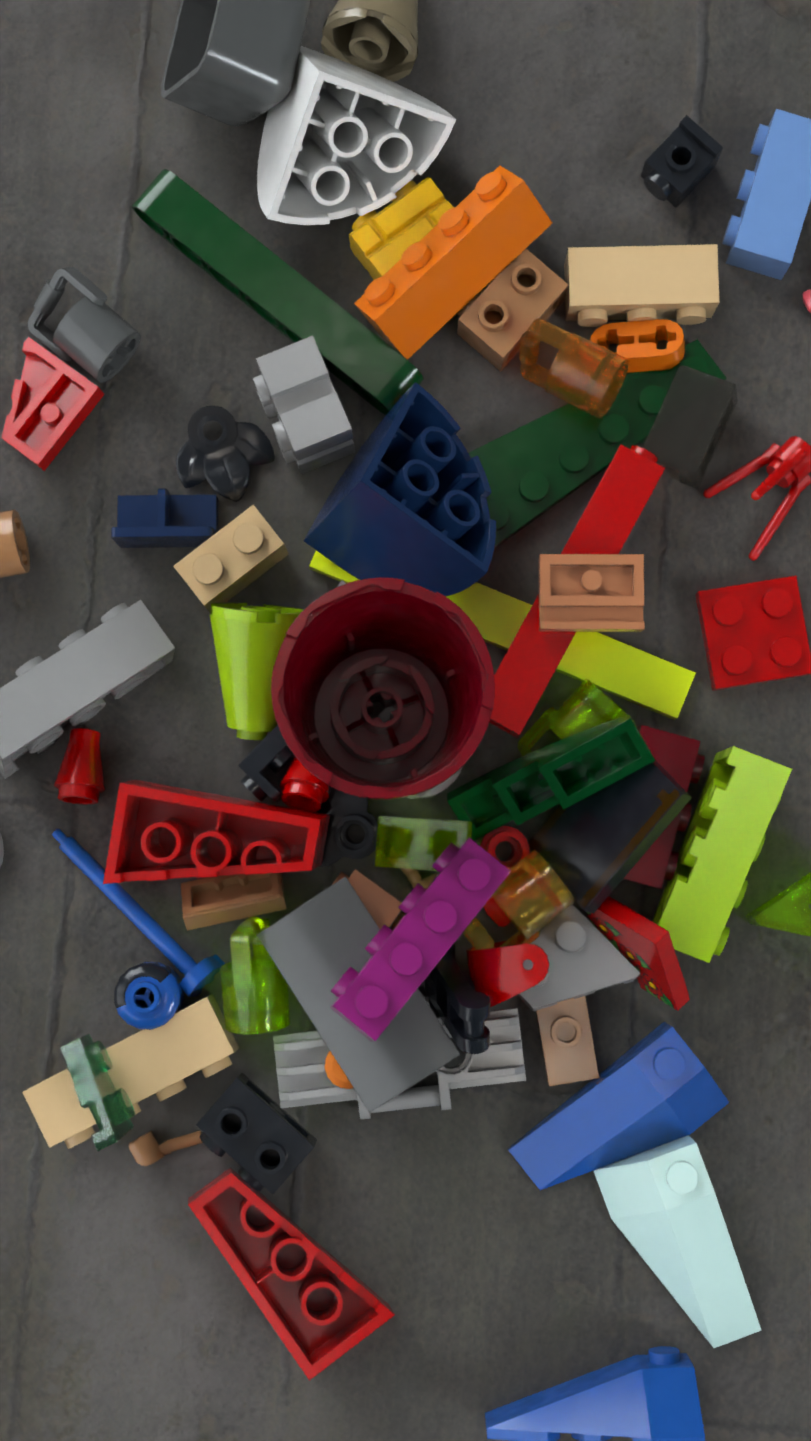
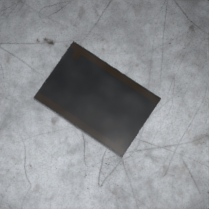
[528,760,692,913]

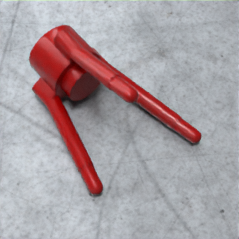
[703,436,811,561]

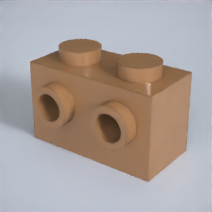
[457,249,569,372]

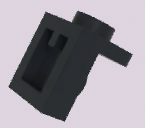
[238,725,294,803]

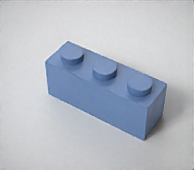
[722,109,811,280]

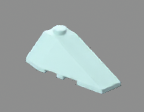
[593,1135,762,1348]

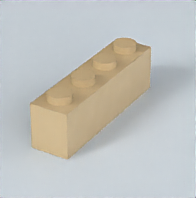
[22,994,239,1149]

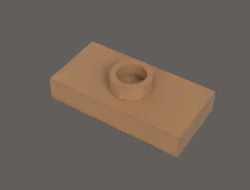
[181,873,287,931]
[536,996,599,1086]

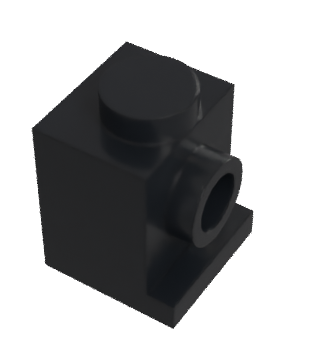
[641,115,723,208]

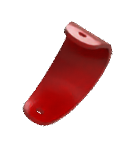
[466,936,550,1007]

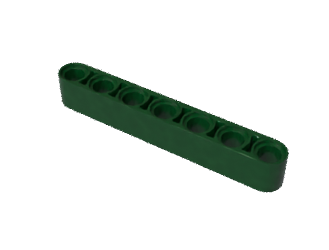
[132,169,424,415]

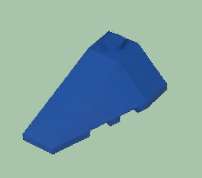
[508,1022,729,1190]
[485,1346,705,1441]

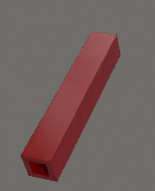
[489,444,665,738]

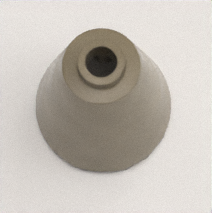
[321,0,418,82]

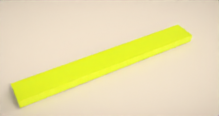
[309,550,696,720]

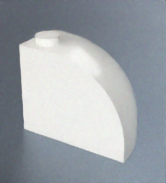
[257,46,456,225]

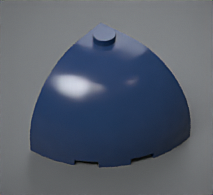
[304,382,496,596]

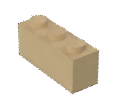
[564,244,720,327]

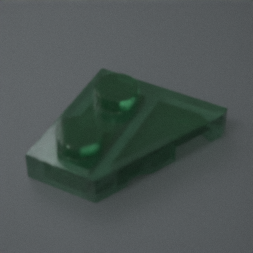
[60,1034,135,1151]

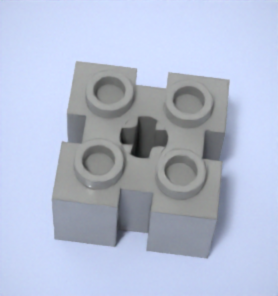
[252,336,355,474]

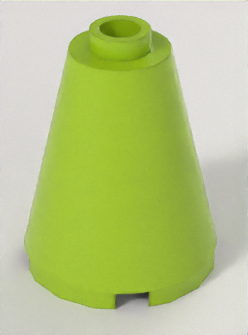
[210,602,304,740]

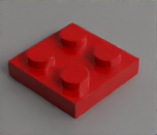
[695,575,811,691]

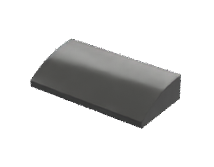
[257,876,460,1112]

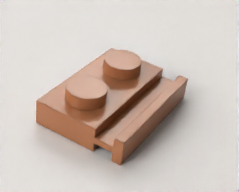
[539,554,645,632]

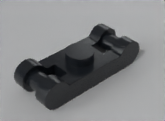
[425,944,490,1054]

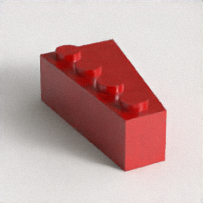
[103,780,330,884]
[188,1167,395,1381]

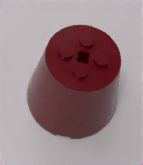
[271,577,495,800]

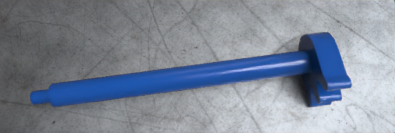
[52,828,226,997]

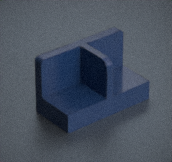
[111,488,218,548]

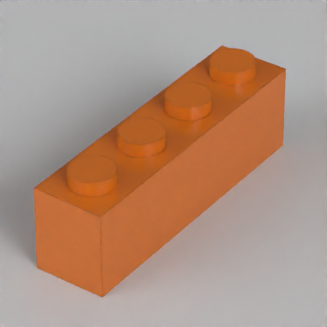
[354,166,552,360]

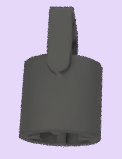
[28,267,141,383]

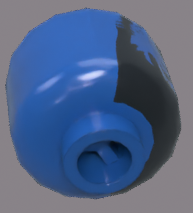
[114,962,184,1030]

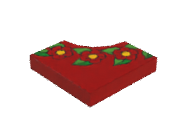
[587,896,690,1011]

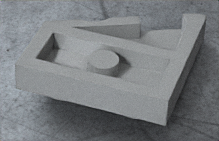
[518,903,640,1011]

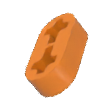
[589,319,685,374]

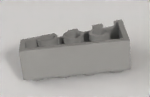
[0,600,175,779]

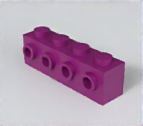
[330,837,511,1041]

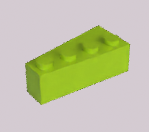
[652,746,792,963]

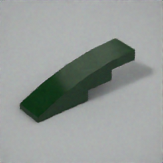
[447,715,655,841]

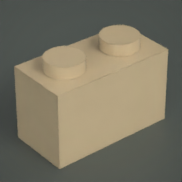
[173,504,288,614]

